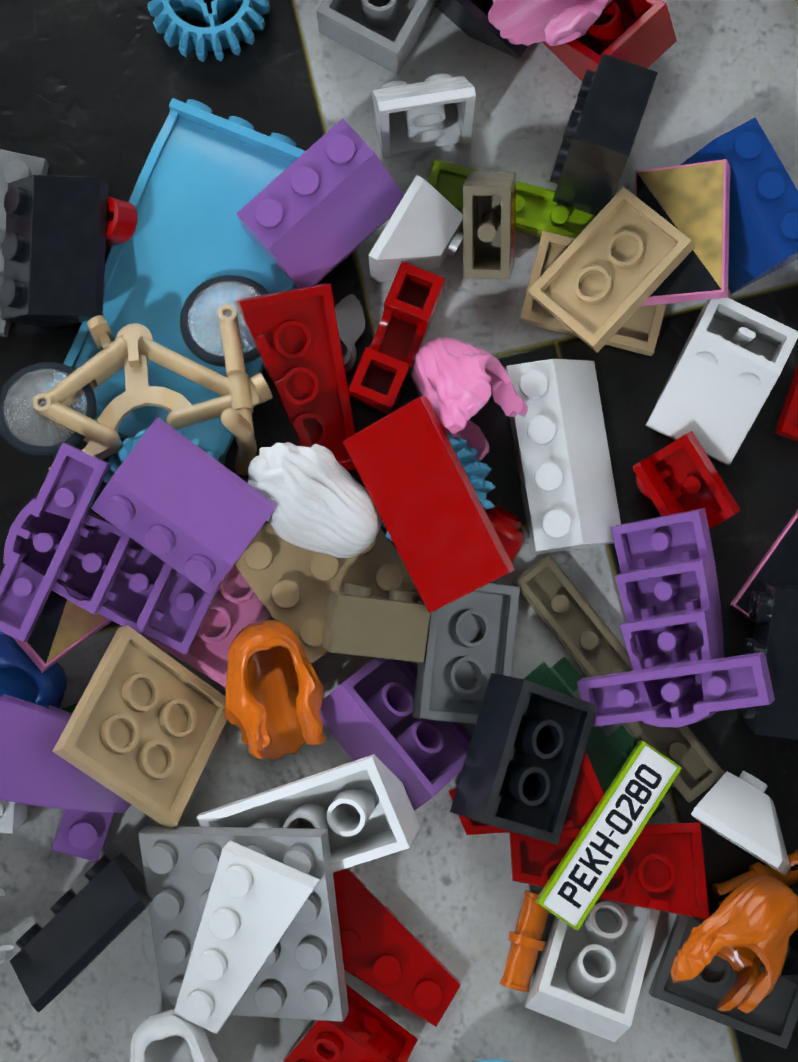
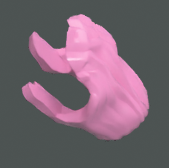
[488,0,612,46]
[412,337,528,460]

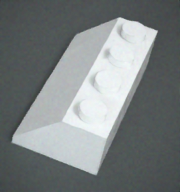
[505,359,621,556]
[196,754,420,872]

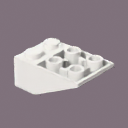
[645,298,798,466]

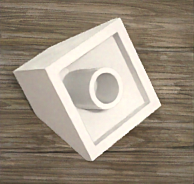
[368,175,463,283]
[691,771,791,876]

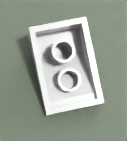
[372,74,476,158]
[525,899,660,1042]

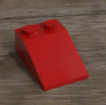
[542,0,677,81]

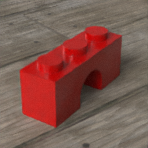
[348,261,445,415]

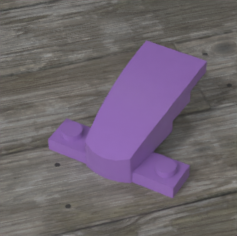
[0,443,223,655]
[577,508,775,727]
[0,694,131,862]

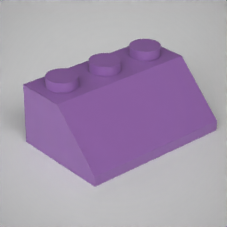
[236,118,404,288]
[91,417,277,595]
[320,657,472,811]

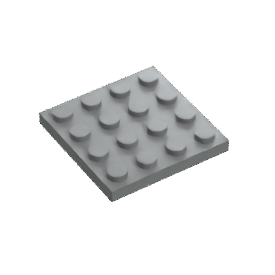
[138,826,349,1022]

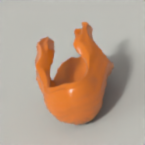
[224,620,326,760]
[670,875,798,1014]

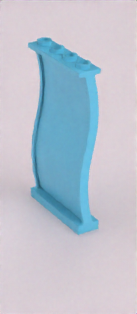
[42,98,305,465]

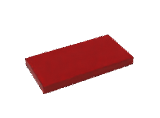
[342,396,515,613]

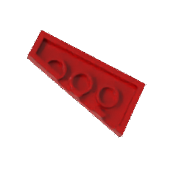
[509,822,709,920]

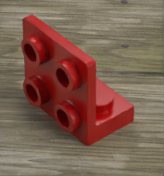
[283,984,418,1062]

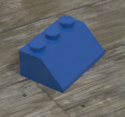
[680,117,798,294]

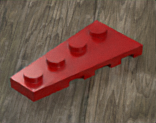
[235,283,356,471]
[333,868,461,1027]

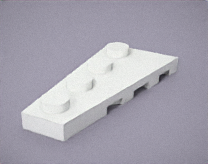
[173,840,320,1034]

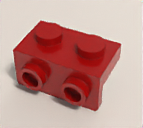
[633,431,741,529]

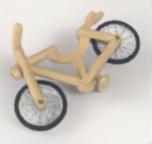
[0,275,273,476]

